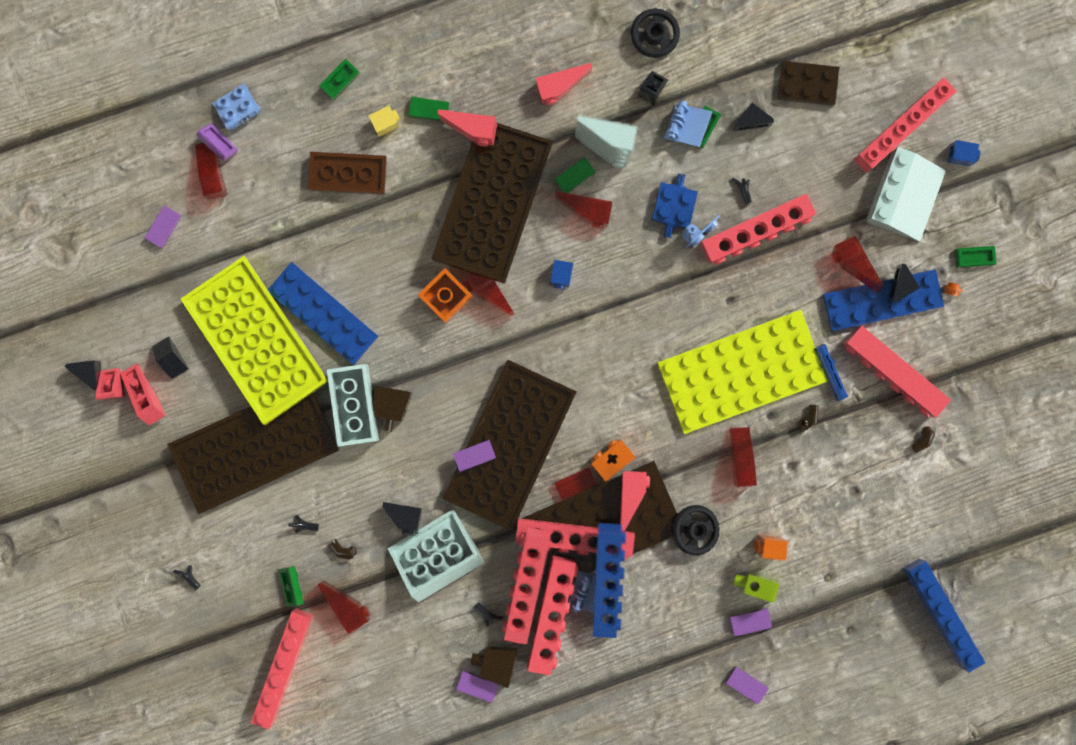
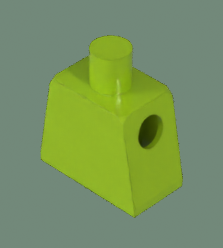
[733,573,780,603]

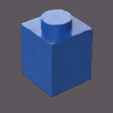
[947,140,980,166]
[550,260,573,290]

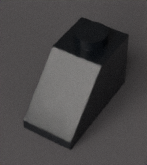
[382,502,422,536]

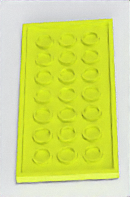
[181,256,328,425]
[657,310,828,434]

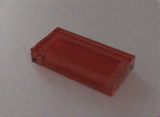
[554,467,597,500]

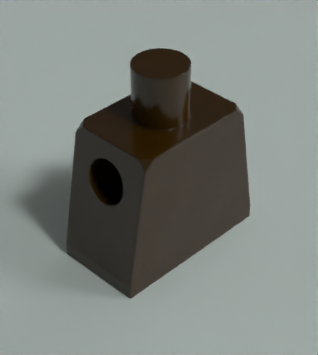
[374,386,413,432]
[470,646,517,688]

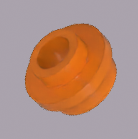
[943,282,963,296]

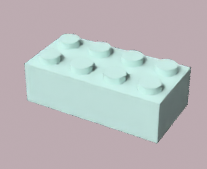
[327,364,379,447]

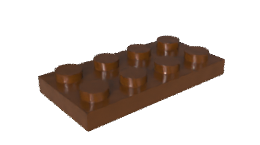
[308,152,387,195]

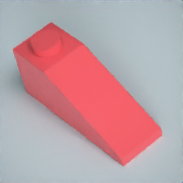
[536,63,592,106]
[438,109,497,147]
[120,364,166,426]
[620,471,650,531]

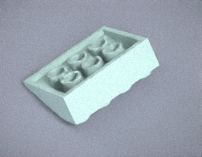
[575,116,637,168]
[866,147,946,242]
[388,509,485,603]

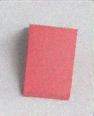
[95,368,125,400]

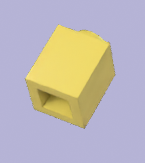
[368,106,400,137]

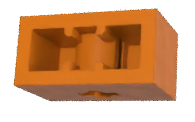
[591,439,636,482]
[753,535,788,561]

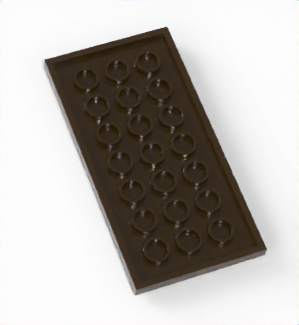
[432,123,553,284]
[443,359,577,531]
[167,392,340,514]
[515,461,684,592]

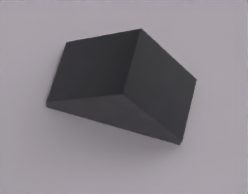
[638,71,668,106]
[733,103,774,132]
[887,263,920,303]
[152,336,189,379]
[64,360,102,391]

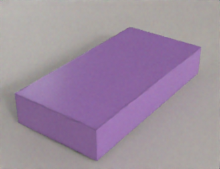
[196,124,238,161]
[145,206,182,248]
[453,440,496,471]
[729,608,772,636]
[725,666,769,705]
[456,670,499,703]

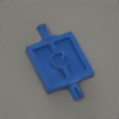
[651,173,698,238]

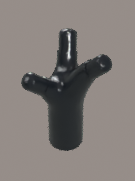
[731,177,752,204]
[288,515,319,533]
[173,565,201,590]
[474,602,503,626]

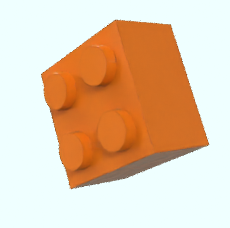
[418,268,473,324]

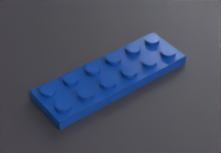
[267,262,379,365]
[823,269,944,331]

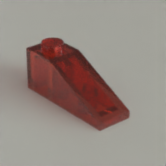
[195,143,228,200]
[555,191,612,229]
[832,236,883,293]
[464,273,515,317]
[730,427,757,487]
[318,580,371,634]

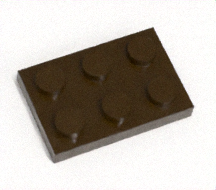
[778,61,839,106]

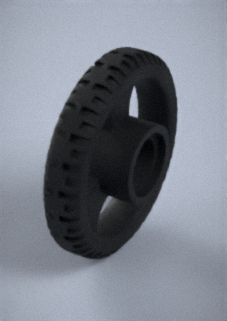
[631,8,680,58]
[672,505,720,555]

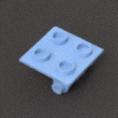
[212,83,261,130]
[664,100,712,147]
[682,215,720,248]
[568,570,613,613]

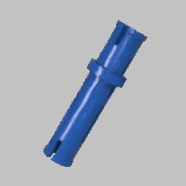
[814,344,848,401]

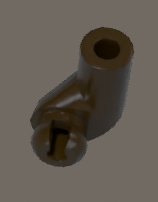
[798,405,819,430]
[911,426,935,453]
[329,539,357,560]

